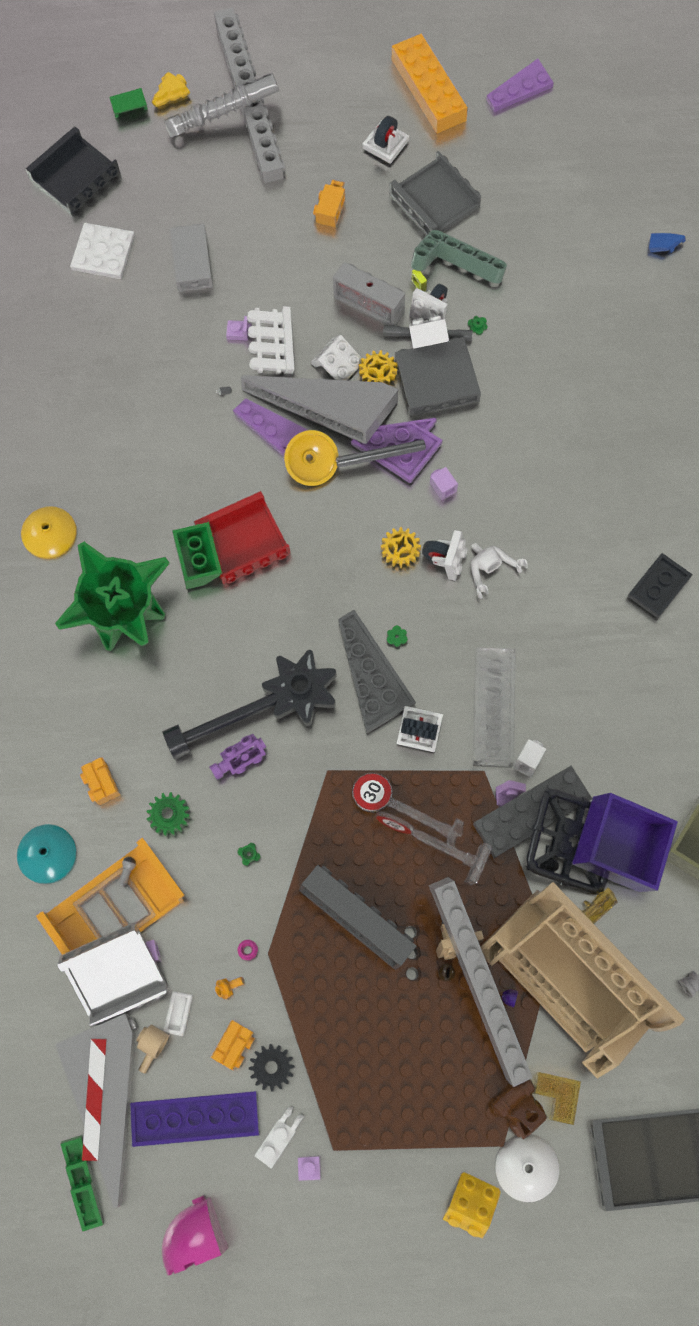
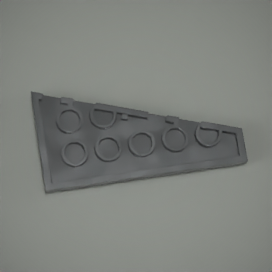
[338,610,416,734]

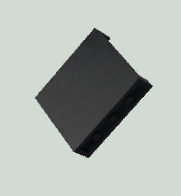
[25,126,120,214]

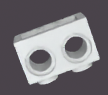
[514,739,546,778]

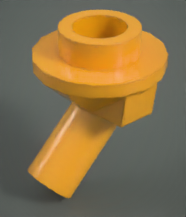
[215,977,245,999]

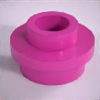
[237,940,258,961]

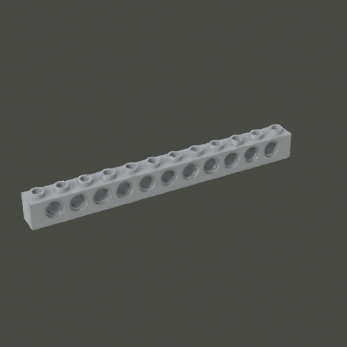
[214,7,286,183]

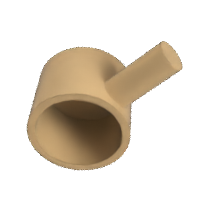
[136,1024,170,1073]

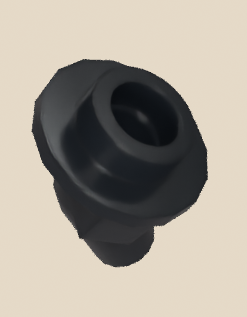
[539,845,559,872]

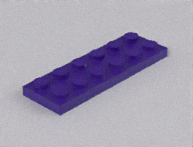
[130,1091,259,1147]

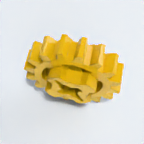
[359,350,397,385]
[381,527,421,568]

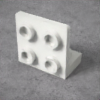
[310,335,362,381]

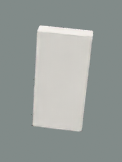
[163,991,193,1037]

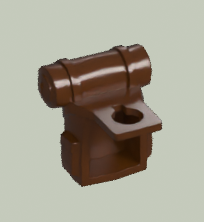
[491,1079,547,1140]

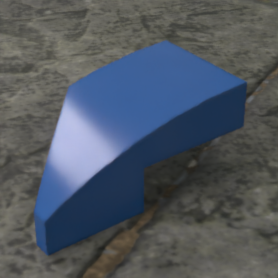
[649,233,686,253]

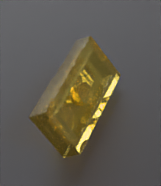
[581,888,618,924]

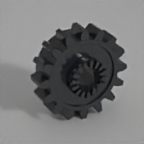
[249,1044,295,1092]

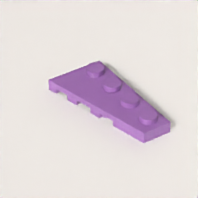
[486,59,554,112]
[233,398,307,457]

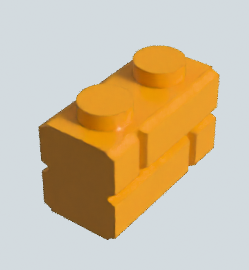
[80,757,120,805]
[211,1020,255,1071]

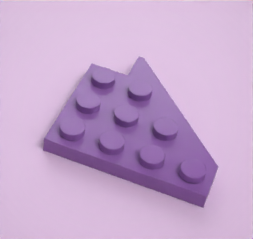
[351,418,443,484]

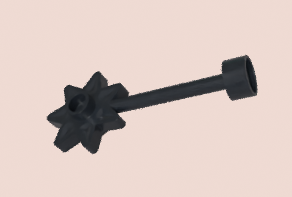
[162,650,337,760]

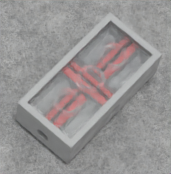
[333,262,405,326]

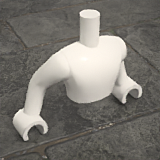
[470,543,528,599]

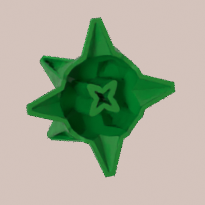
[55,541,170,651]

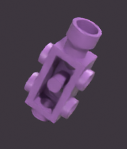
[209,733,266,780]

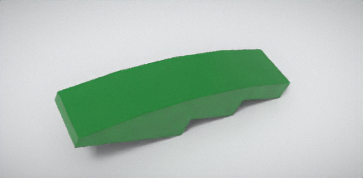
[60,1135,104,1232]

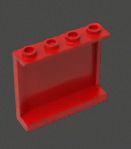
[194,491,291,584]

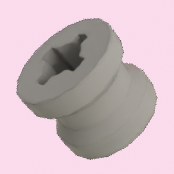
[679,971,699,998]

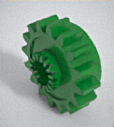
[146,792,191,837]

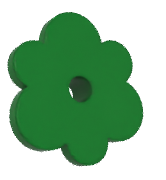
[467,316,488,335]
[387,625,408,647]

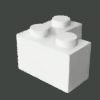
[409,315,449,349]

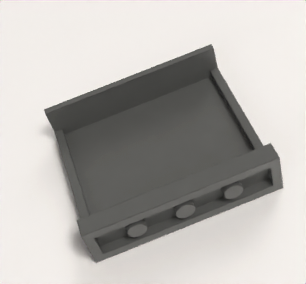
[389,151,481,235]
[394,337,481,417]

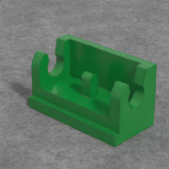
[109,88,147,118]

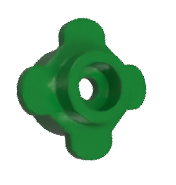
[237,843,261,866]

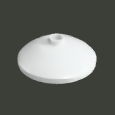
[495,1135,559,1202]

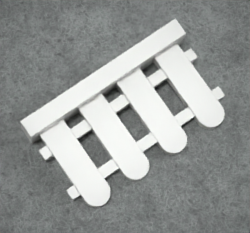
[247,306,294,378]

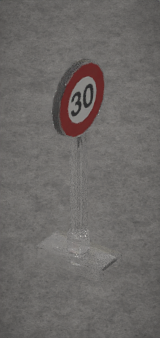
[352,773,464,850]
[375,812,492,885]

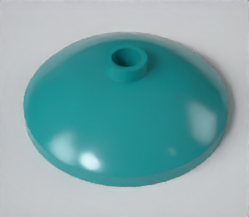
[17,824,77,884]

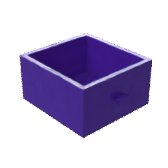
[572,793,678,892]

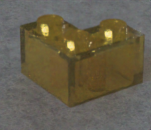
[532,1072,581,1125]

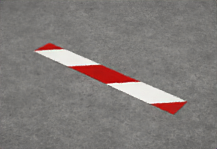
[82,1039,106,1161]

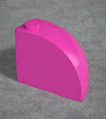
[162,1195,228,1276]

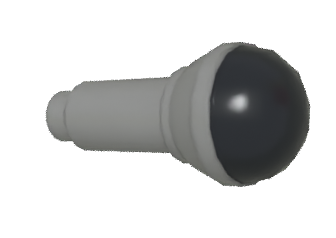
[119,857,136,888]

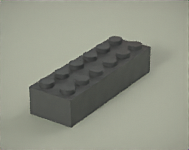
[299,865,416,970]

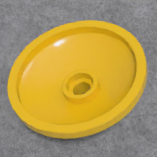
[284,430,339,486]
[21,506,77,559]

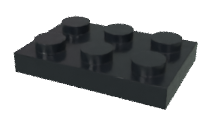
[628,553,693,618]

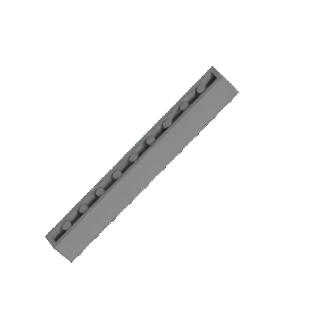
[429,877,532,1087]

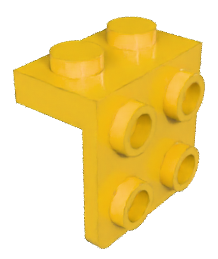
[443,1172,501,1239]

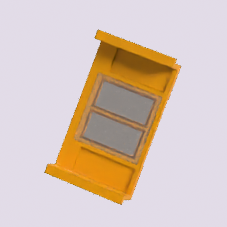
[36,837,185,955]

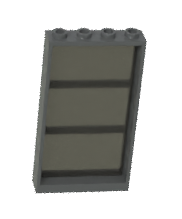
[590,1108,699,1211]

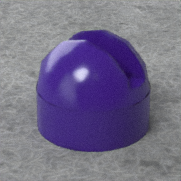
[502,989,518,1007]

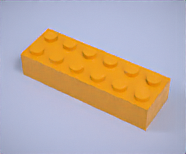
[391,33,468,134]

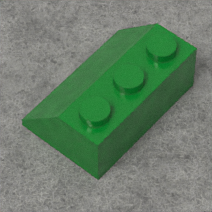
[172,522,222,590]

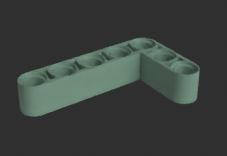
[411,230,507,284]

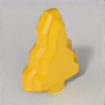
[152,72,190,107]

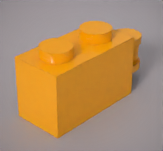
[313,179,345,228]

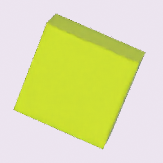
[411,270,427,291]

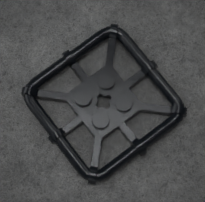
[525,788,608,894]

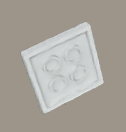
[70,223,135,279]

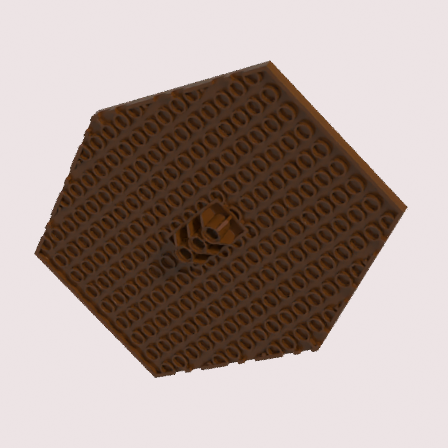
[268,770,540,1151]

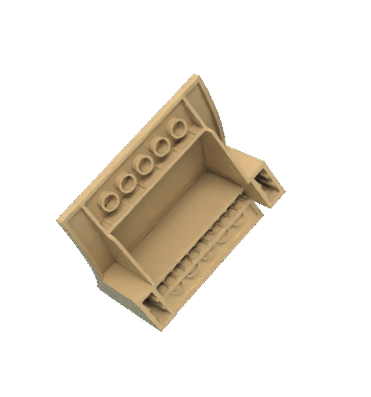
[481,882,685,1079]

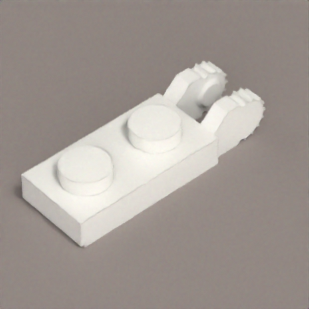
[255,1106,304,1169]

